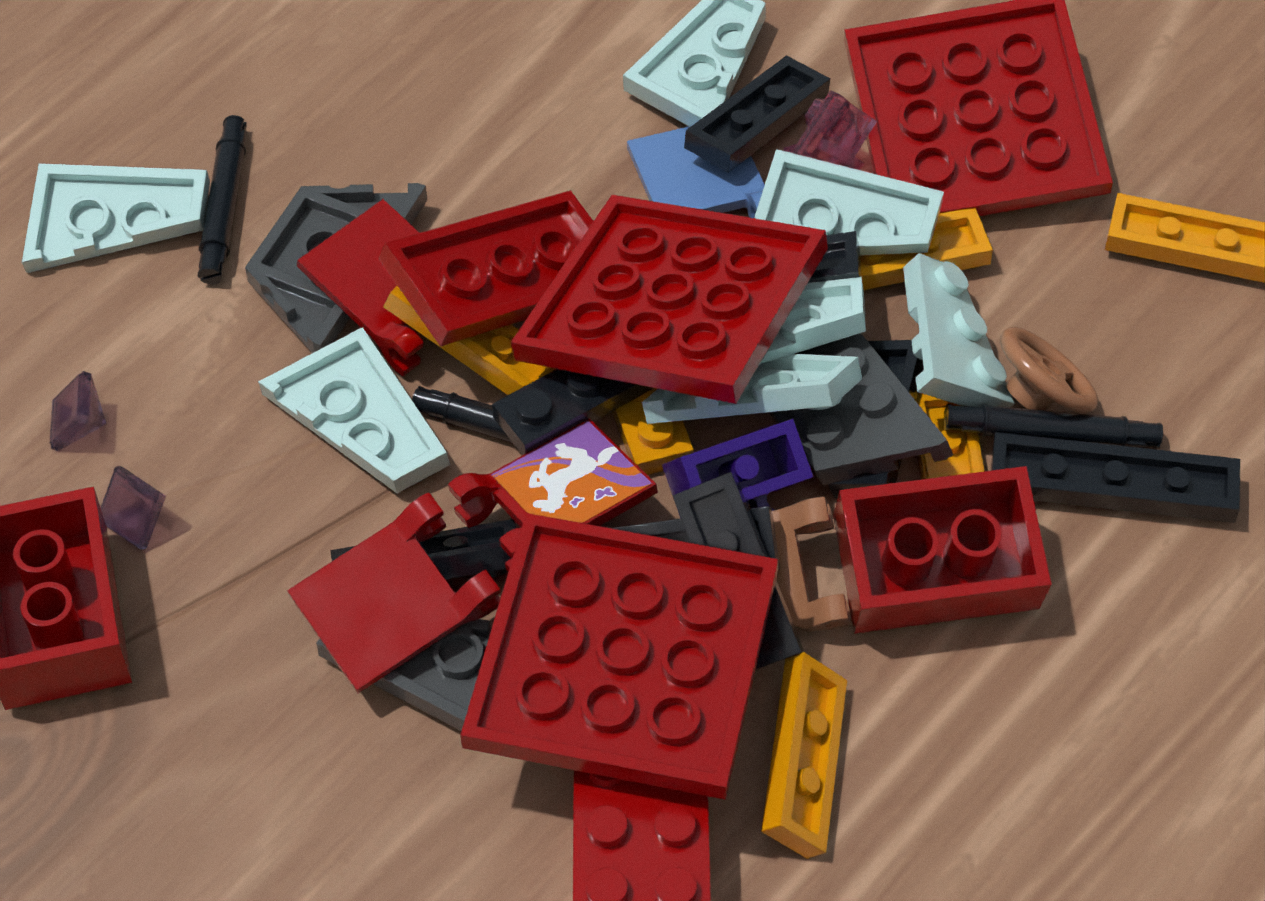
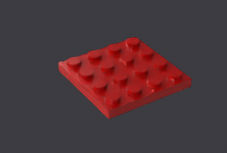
[844,0,1113,216]
[511,195,828,404]
[460,513,778,800]

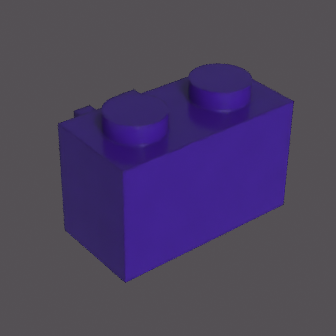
[662,419,813,518]

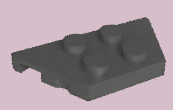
[245,183,428,353]
[769,333,953,485]

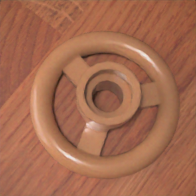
[1000,327,1098,414]

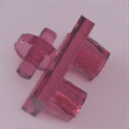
[783,90,877,170]

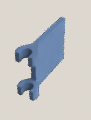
[627,127,765,218]

